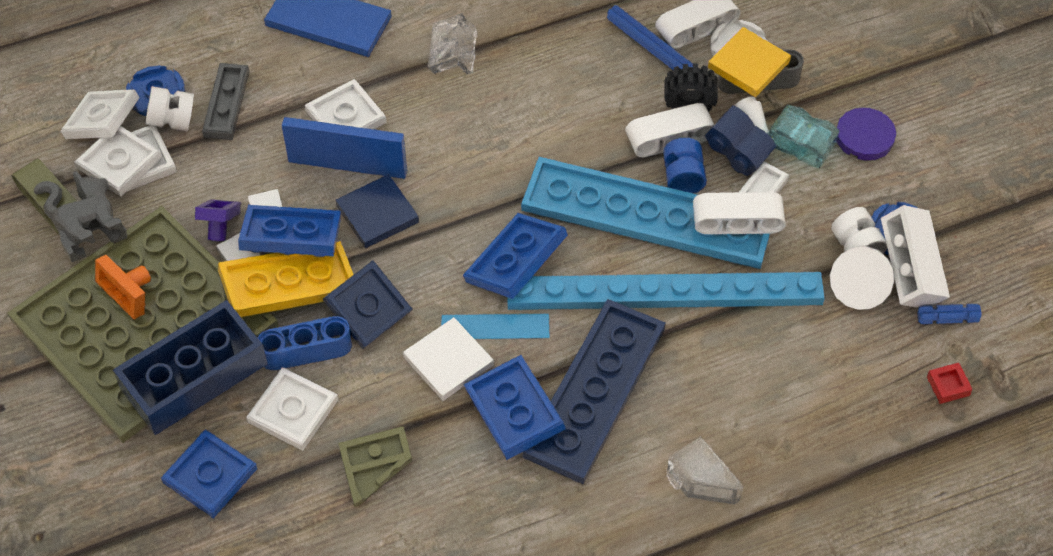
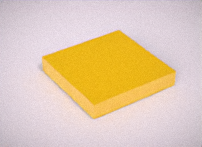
[708,27,791,97]

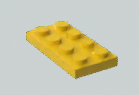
[218,241,354,317]

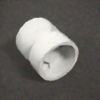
[145,86,194,132]
[831,207,887,254]

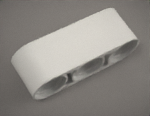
[655,0,740,49]
[625,103,714,158]
[693,192,786,234]

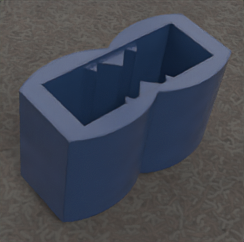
[704,105,776,177]

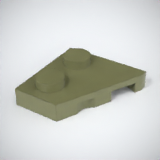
[338,426,412,507]

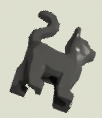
[34,171,127,262]

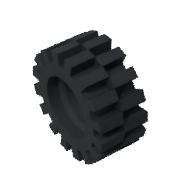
[664,63,718,112]

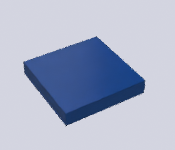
[161,429,258,519]

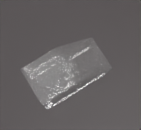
[666,436,743,504]

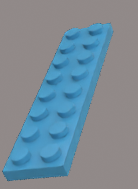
[521,157,770,269]

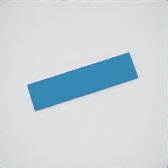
[441,314,550,339]

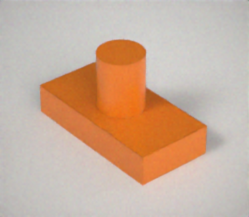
[95,255,151,320]

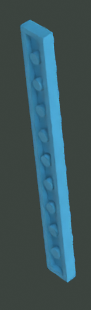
[507,272,825,310]

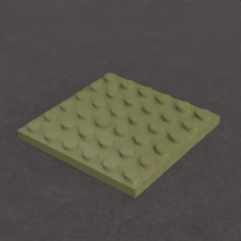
[7,206,279,443]

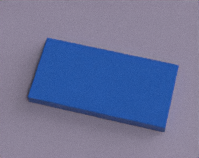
[264,0,392,57]
[281,117,407,179]

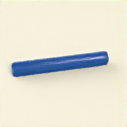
[607,5,693,70]

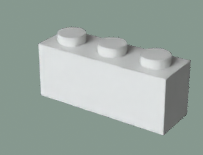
[881,205,950,308]

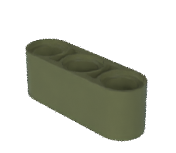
[11,158,76,234]

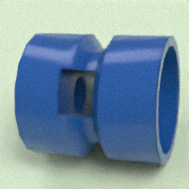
[663,138,707,194]

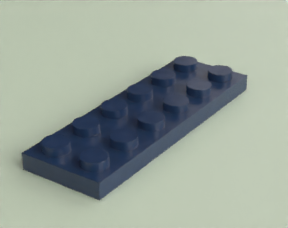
[523,299,666,484]

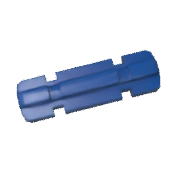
[917,304,982,324]

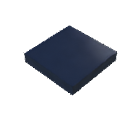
[336,174,419,249]
[323,260,413,349]

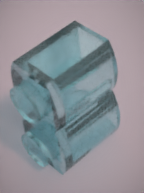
[769,105,840,168]

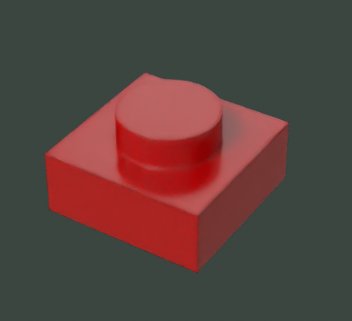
[927,362,973,404]

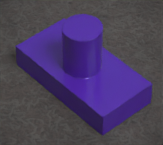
[195,199,241,241]

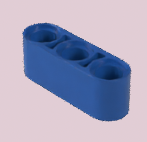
[258,316,352,371]

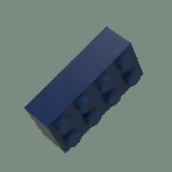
[113,300,268,435]

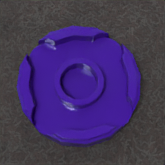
[835,108,897,161]

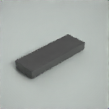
[202,63,249,140]

